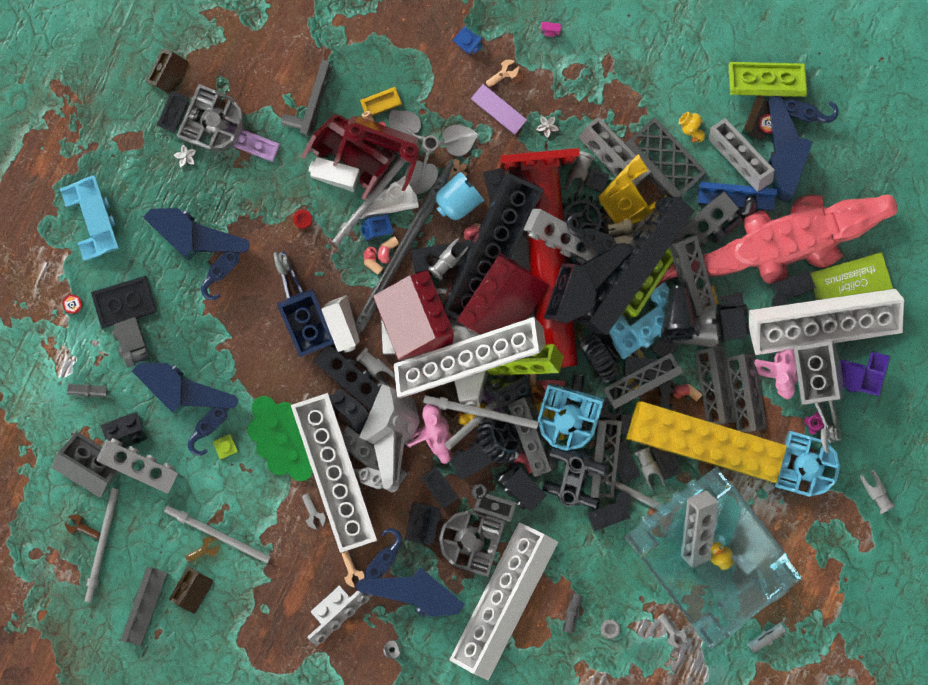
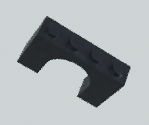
[620,357,674,435]

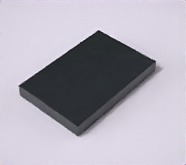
[91,276,157,329]

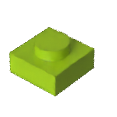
[213,434,238,460]

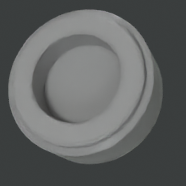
[600,619,620,639]

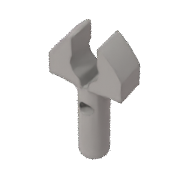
[302,494,326,530]
[659,614,686,648]

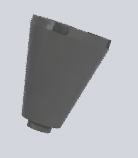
[669,309,722,348]

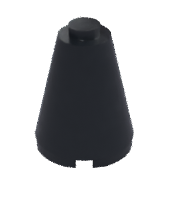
[661,285,700,341]

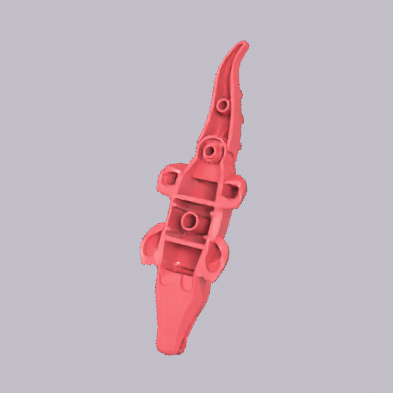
[655,194,898,289]

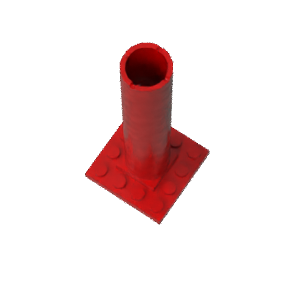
[499,148,580,367]

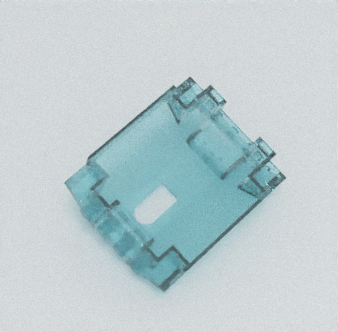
[624,467,803,649]

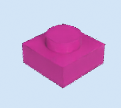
[541,22,561,37]

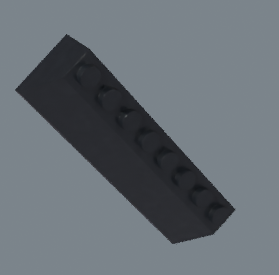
[442,169,544,318]

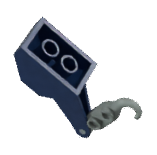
[274,251,334,357]

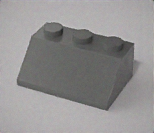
[52,431,123,498]

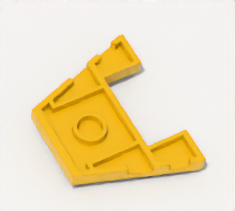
[598,154,666,224]

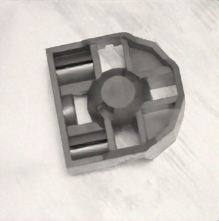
[177,84,245,152]
[439,510,505,577]

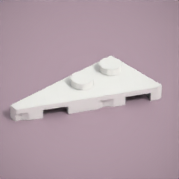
[352,176,419,219]

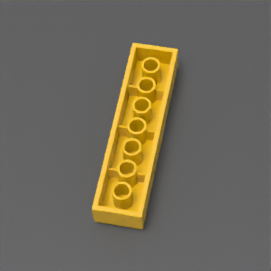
[626,402,787,483]

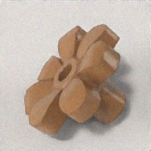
[445,159,467,182]

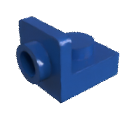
[453,26,483,56]
[361,214,393,241]

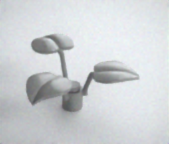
[389,110,478,194]

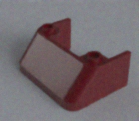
[301,114,396,200]
[333,116,420,192]

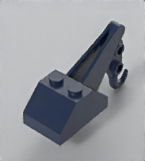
[768,96,839,203]
[143,208,250,300]
[132,363,239,456]
[356,528,465,618]

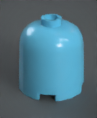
[436,171,484,220]

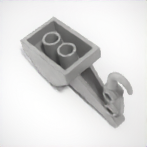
[793,341,843,453]
[353,384,420,492]

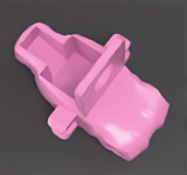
[754,349,798,399]
[406,404,452,464]

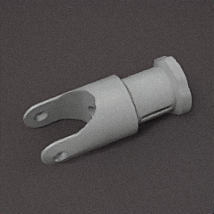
[564,151,596,195]
[428,238,468,280]
[355,348,395,386]
[635,446,666,492]
[860,469,896,514]
[383,640,401,659]

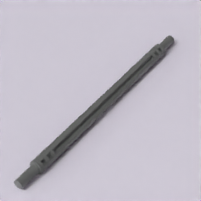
[355,162,455,336]

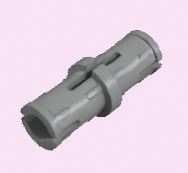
[747,622,787,654]

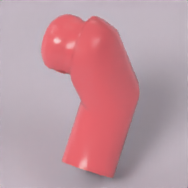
[512,451,532,474]

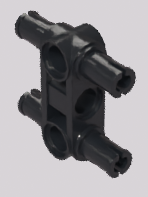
[565,374,622,438]
[542,447,608,510]

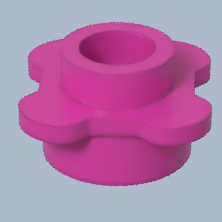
[804,412,825,434]

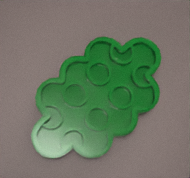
[247,396,313,481]

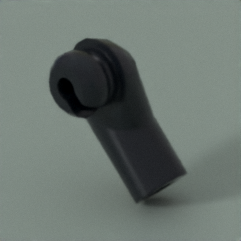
[736,194,757,218]
[601,333,620,361]

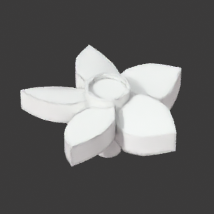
[536,116,559,138]
[174,145,196,167]

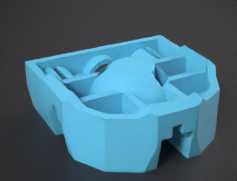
[538,383,605,451]
[773,431,840,497]

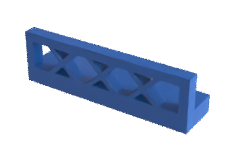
[697,182,778,211]

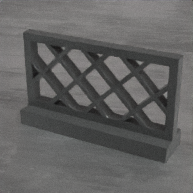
[624,117,707,198]

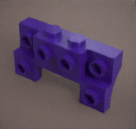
[840,351,891,396]

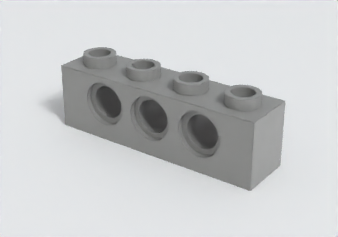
[578,117,651,187]
[709,118,775,192]
[523,209,600,264]
[96,438,178,494]
[681,491,718,568]

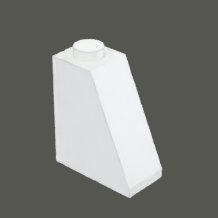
[308,157,360,192]
[321,295,360,352]
[454,370,489,407]

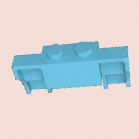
[60,175,119,261]
[609,282,670,359]

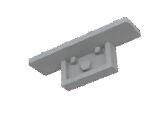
[307,586,372,646]

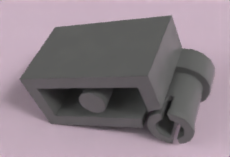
[112,317,149,368]
[472,484,516,522]

